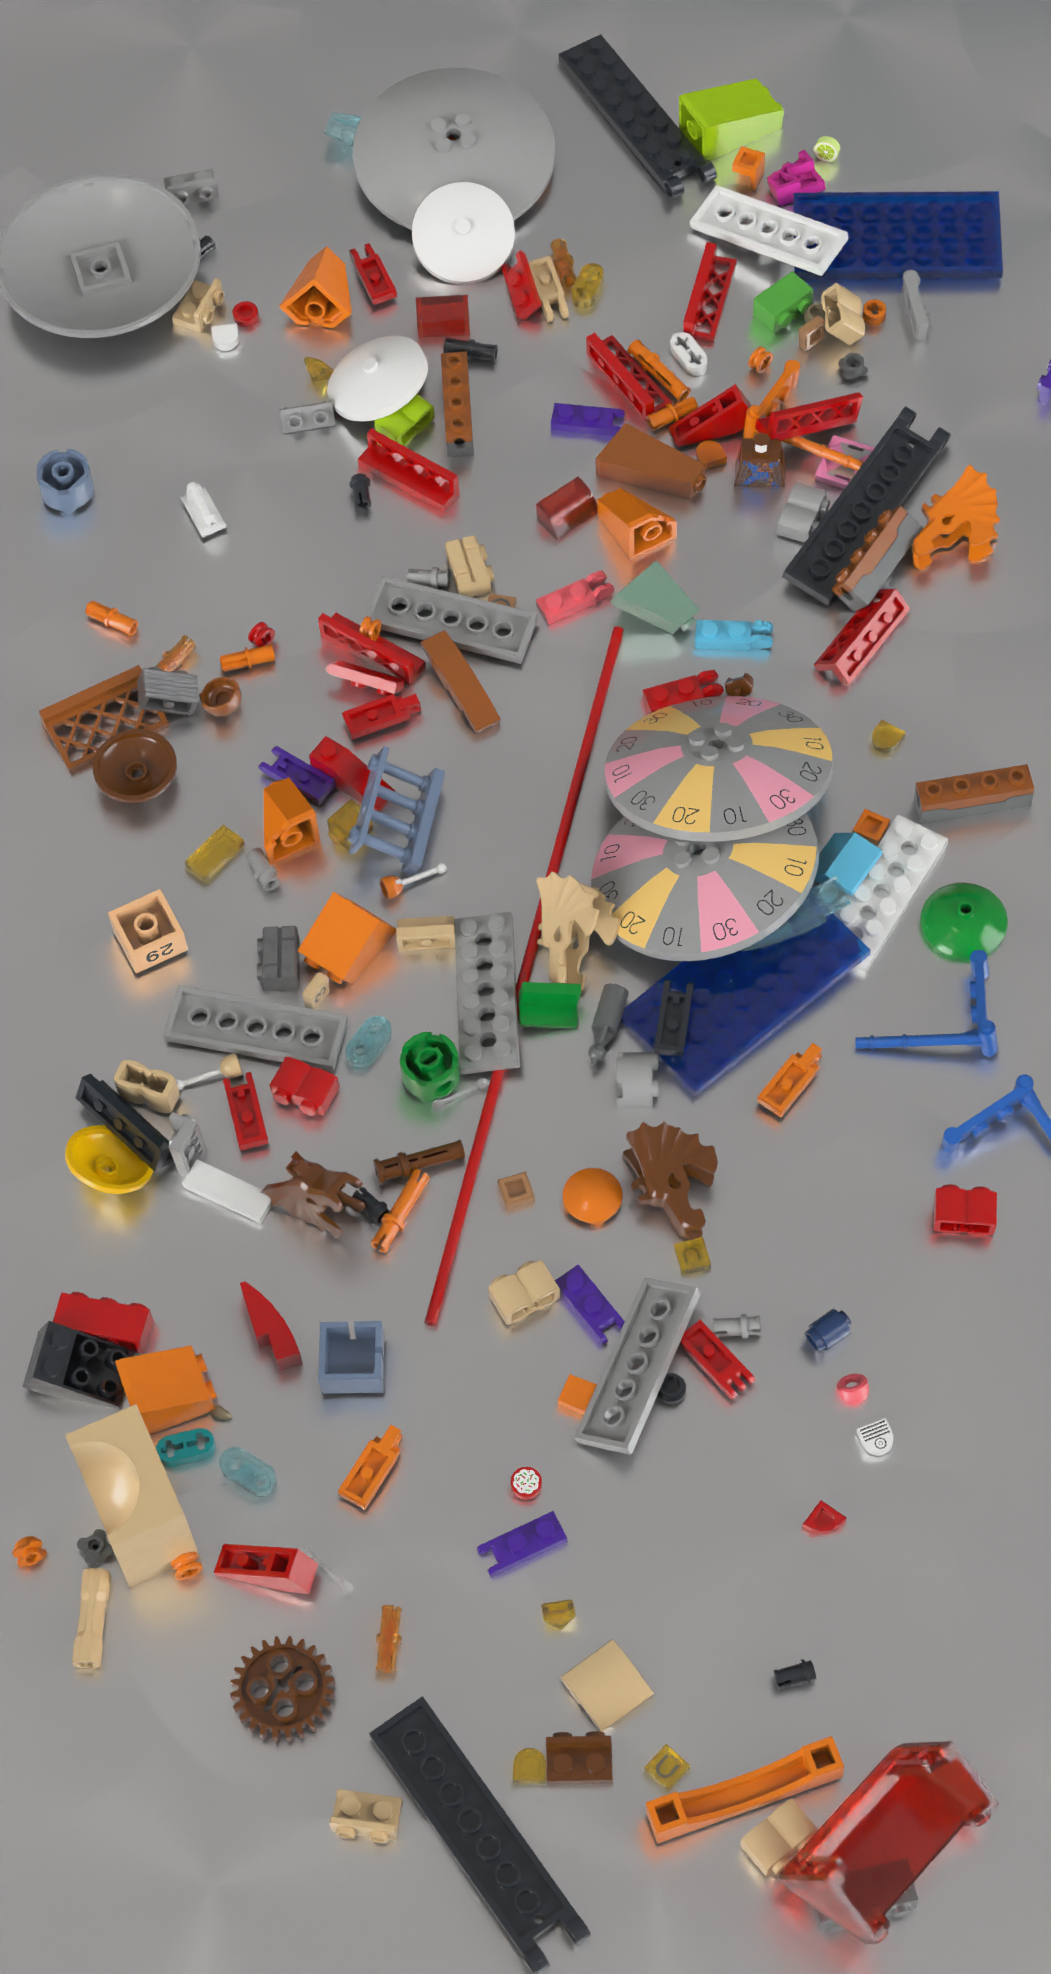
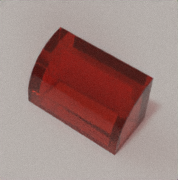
[416,294,470,338]
[536,476,598,540]

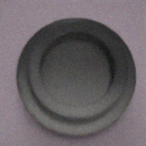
[657,1373,686,1404]

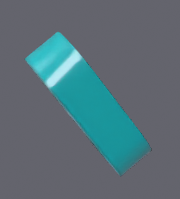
[156,1428,216,1467]

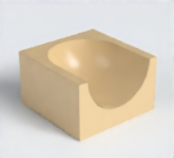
[65,1404,200,1588]

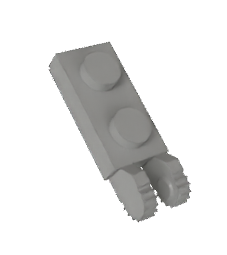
[902,269,931,341]

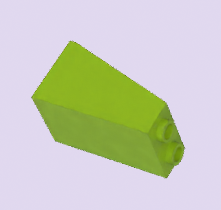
[679,78,784,161]

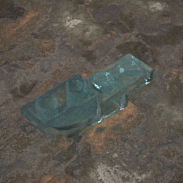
[742,876,851,951]

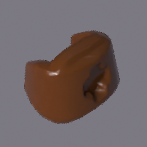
[725,673,754,697]

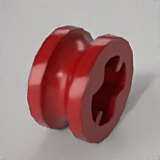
[248,622,275,648]

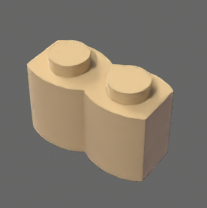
[821,283,865,345]
[113,1060,180,1113]
[488,1260,560,1325]
[740,1798,818,1877]

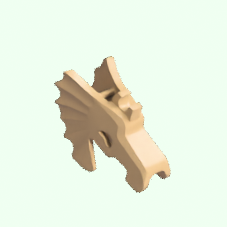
[536,872,621,992]

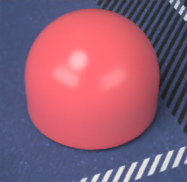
[837,1373,869,1405]

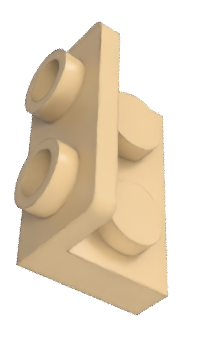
[172,278,225,333]
[329,1789,403,1843]

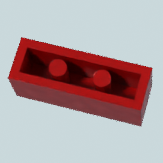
[52,1292,154,1354]

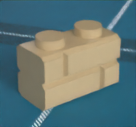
[445,535,494,598]

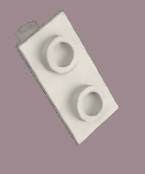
[181,482,226,537]

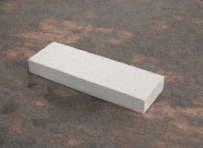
[182,1159,272,1224]

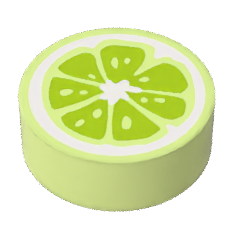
[814,136,840,162]

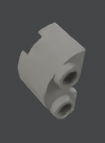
[616,1052,658,1108]

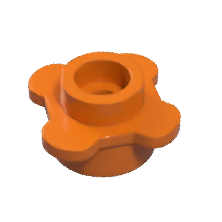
[12,1536,47,1567]

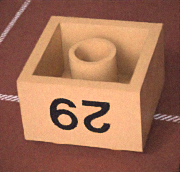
[108,889,188,973]

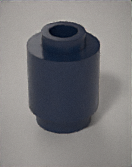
[804,1309,852,1352]

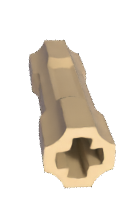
[72,1568,111,1669]

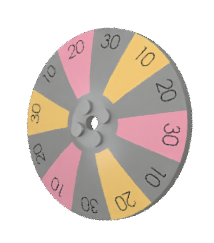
[604,696,833,842]
[591,813,819,961]

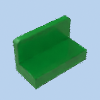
[518,982,581,1029]

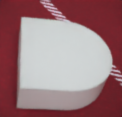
[211,323,239,351]

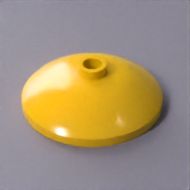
[65,1125,153,1194]

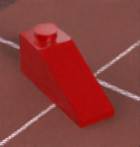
[669,384,752,447]
[309,736,396,812]
[214,1544,318,1594]

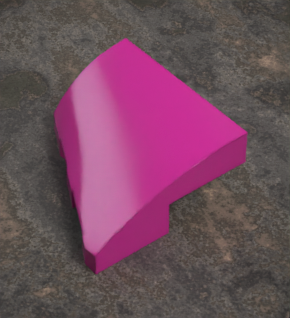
[767,150,826,207]

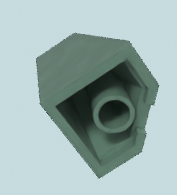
[610,561,700,634]

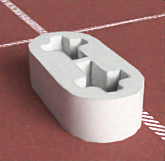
[670,332,707,376]

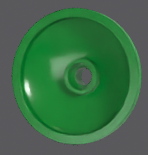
[920,882,1008,961]

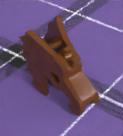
[622,1121,718,1241]
[261,1150,365,1239]

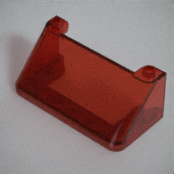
[779,1741,998,1944]

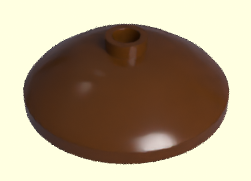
[93,729,177,803]

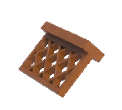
[39,665,169,773]

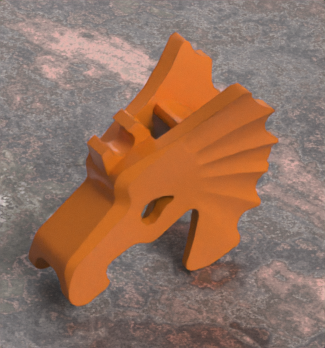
[912,465,1000,570]

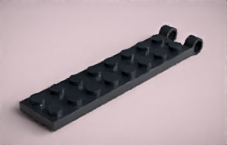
[558,34,717,199]
[782,406,951,605]
[369,1696,591,1974]

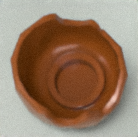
[199,677,242,717]

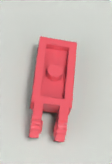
[536,570,615,626]

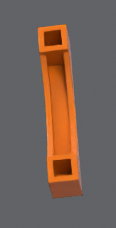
[646,1736,844,1844]

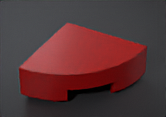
[802,1500,847,1534]

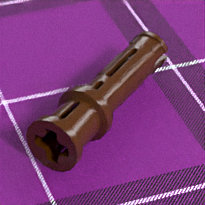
[373,1140,465,1185]

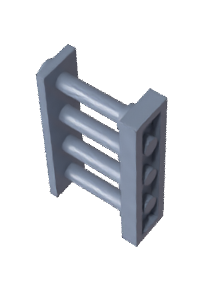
[348,746,445,877]

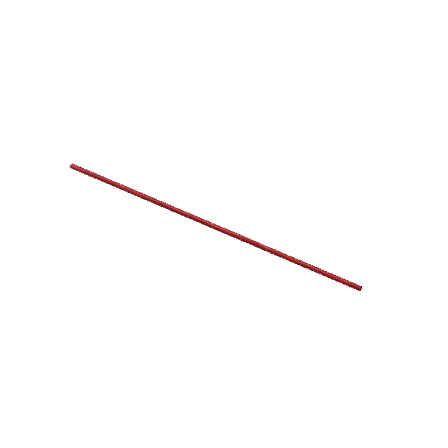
[424,626,624,1326]

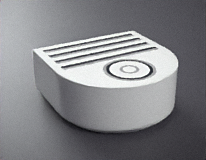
[856,1418,893,1456]

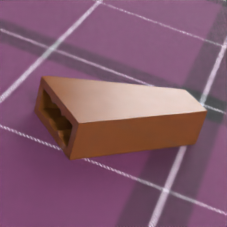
[595,423,707,499]

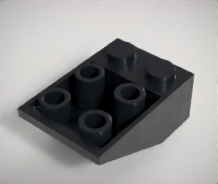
[23,1321,135,1408]

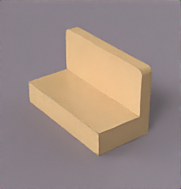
[396,916,455,952]

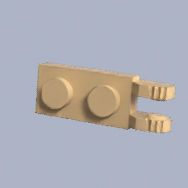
[528,256,569,322]

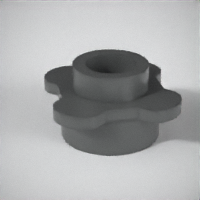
[838,353,868,379]
[77,1529,114,1566]

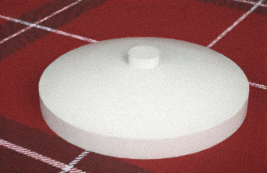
[412,182,515,285]
[327,335,428,421]

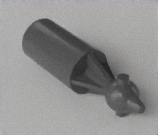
[588,983,629,1067]

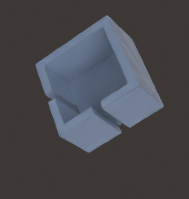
[318,1321,384,1394]

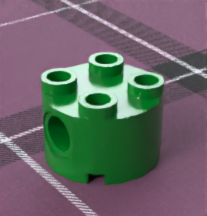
[400,1032,460,1102]

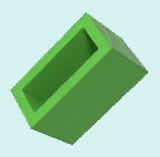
[753,271,813,333]

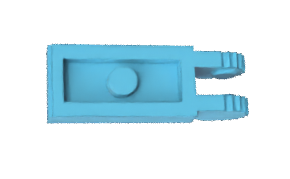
[695,620,773,650]

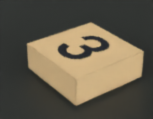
[302,972,330,1010]

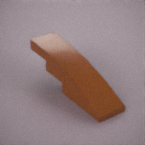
[420,630,501,734]

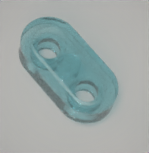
[345,1016,392,1069]
[219,1447,277,1497]

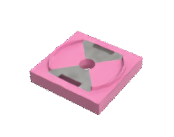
[815,435,875,490]

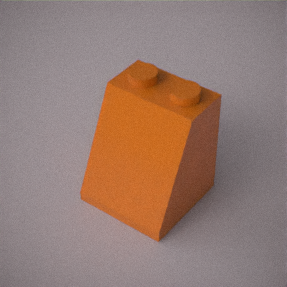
[297,892,396,984]
[115,1345,217,1435]

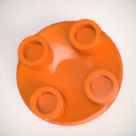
[563,1168,623,1226]

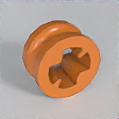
[862,299,886,326]
[748,346,773,374]
[359,616,381,642]
[171,1552,203,1580]

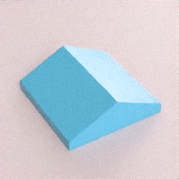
[814,832,883,895]

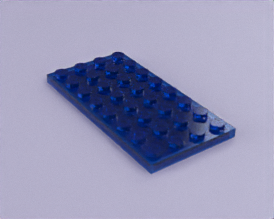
[793,191,1003,279]
[621,891,871,1097]

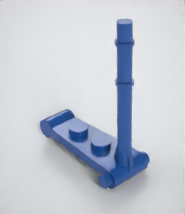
[855,950,998,1057]
[942,1074,1051,1152]

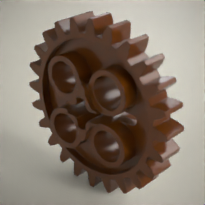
[230,1636,336,1742]

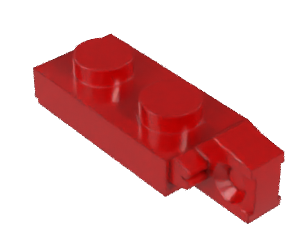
[342,694,421,740]

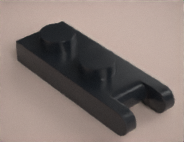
[654,980,694,1057]

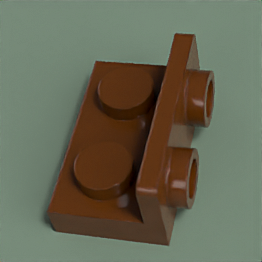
[546,1731,613,1785]

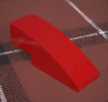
[240,1281,303,1372]

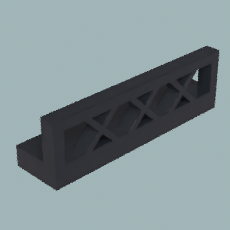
[75,1073,174,1172]

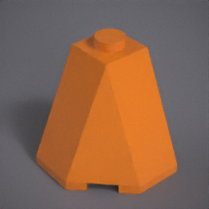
[279,246,352,328]
[597,488,677,560]
[263,777,321,865]

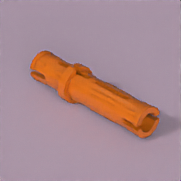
[627,339,691,402]
[370,1169,430,1253]

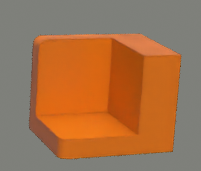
[732,146,765,191]

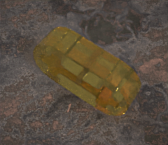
[572,263,604,309]

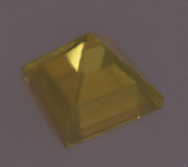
[304,357,334,382]
[541,1599,576,1630]

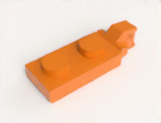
[757,1043,822,1118]
[338,1425,403,1510]

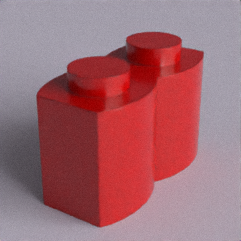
[269,1056,340,1116]
[933,1184,997,1235]

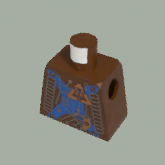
[734,433,786,487]

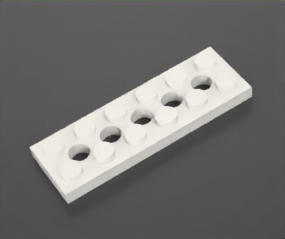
[690,185,848,276]
[815,815,948,974]

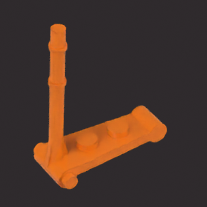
[743,360,864,471]

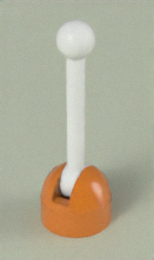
[379,863,447,900]

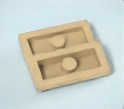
[560,1639,654,1732]

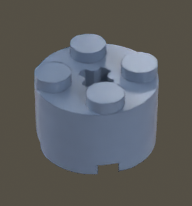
[36,449,95,514]

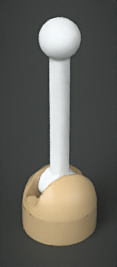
[176,1053,243,1091]

